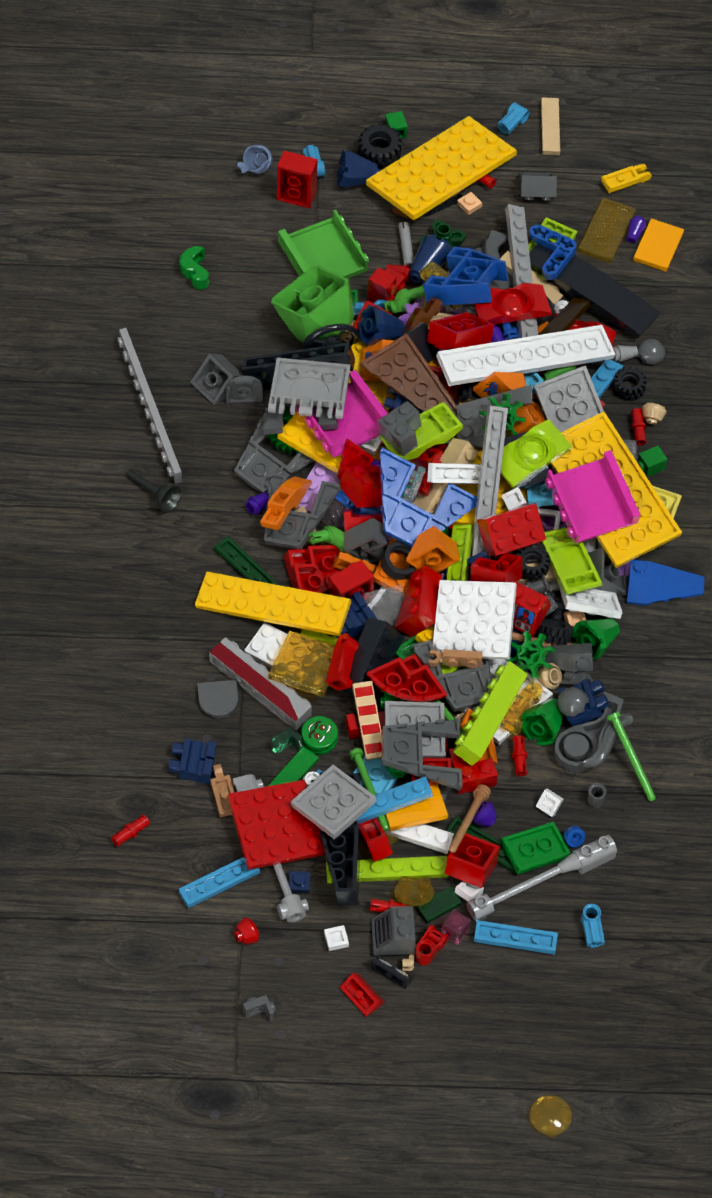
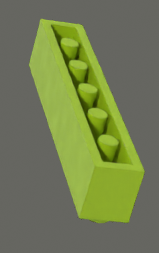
[453,661,528,766]

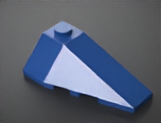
[627,560,704,606]

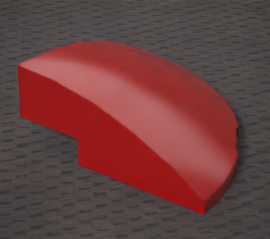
[283,545,341,593]
[366,654,447,702]

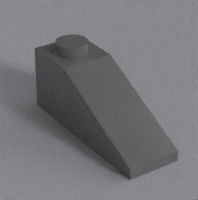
[536,643,593,672]

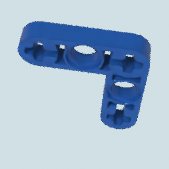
[530,225,577,280]

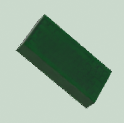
[416,886,462,924]

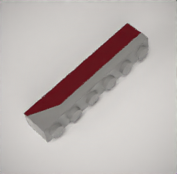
[209,637,312,731]

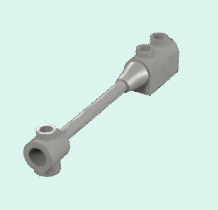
[232,774,309,922]
[466,835,617,921]

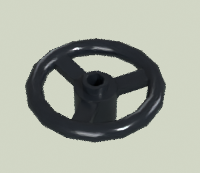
[303,324,359,349]

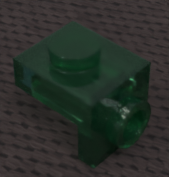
[272,727,303,755]

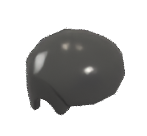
[637,338,665,365]
[557,687,589,717]

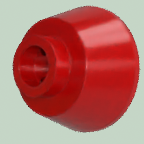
[234,917,260,944]

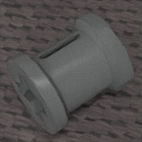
[527,576,550,593]

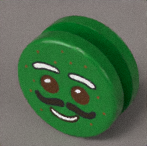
[301,716,338,755]

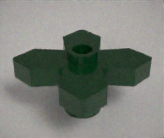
[419,219,466,248]

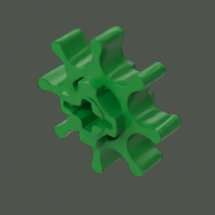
[480,392,526,435]
[507,631,556,680]

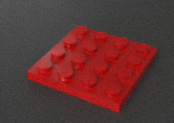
[227,780,325,870]

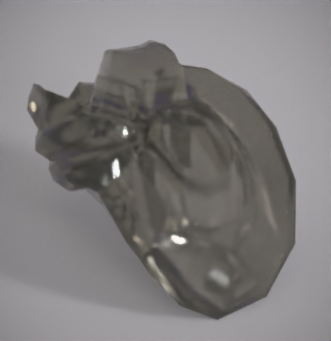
[321,499,345,528]

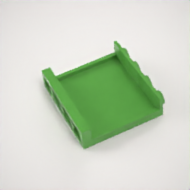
[278,209,369,279]

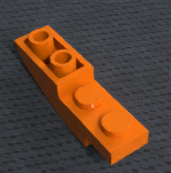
[260,476,312,531]

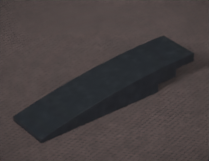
[529,240,660,338]

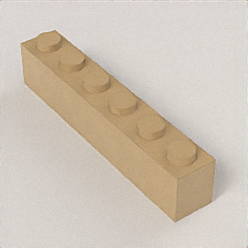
[413,438,478,514]

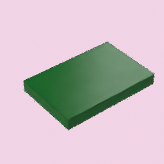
[500,822,571,875]

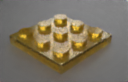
[268,631,335,697]

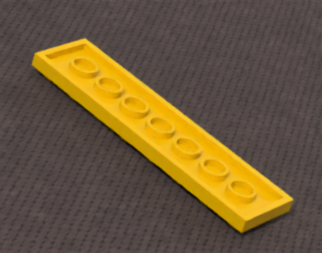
[195,572,351,636]

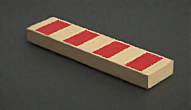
[352,681,382,761]

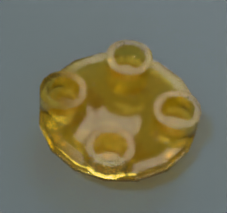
[394,876,434,906]
[529,1095,572,1138]

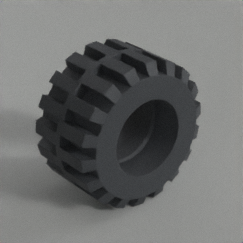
[358,124,402,170]

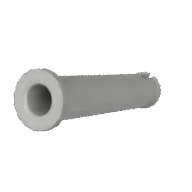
[398,222,414,268]

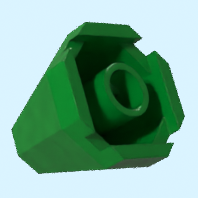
[572,619,620,660]
[519,698,564,746]

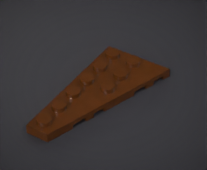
[360,334,457,417]

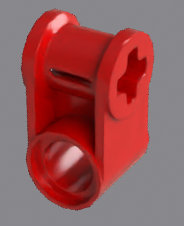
[415,925,449,965]

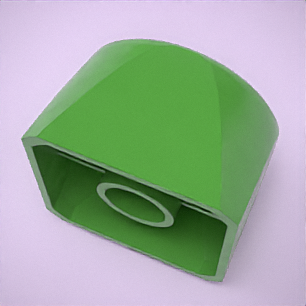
[271,265,355,342]

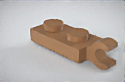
[429,649,482,668]
[210,764,235,818]

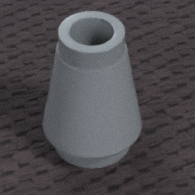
[611,345,638,363]

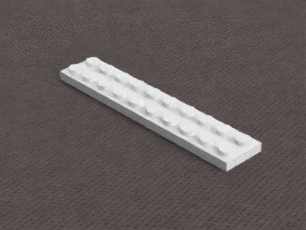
[436,325,616,386]

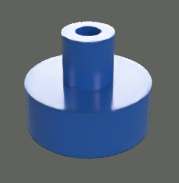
[564,826,585,847]

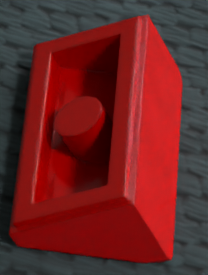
[339,973,384,1017]

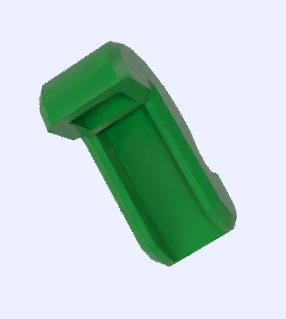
[179,246,209,290]

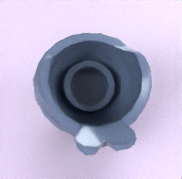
[237,145,273,174]

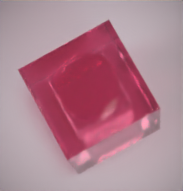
[441,909,471,945]

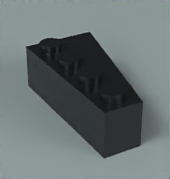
[342,618,405,696]
[319,823,361,905]

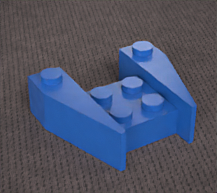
[423,247,508,305]

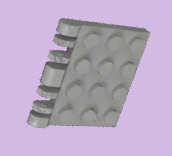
[268,358,351,419]

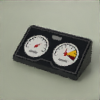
[371,957,413,989]

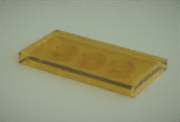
[578,198,636,264]

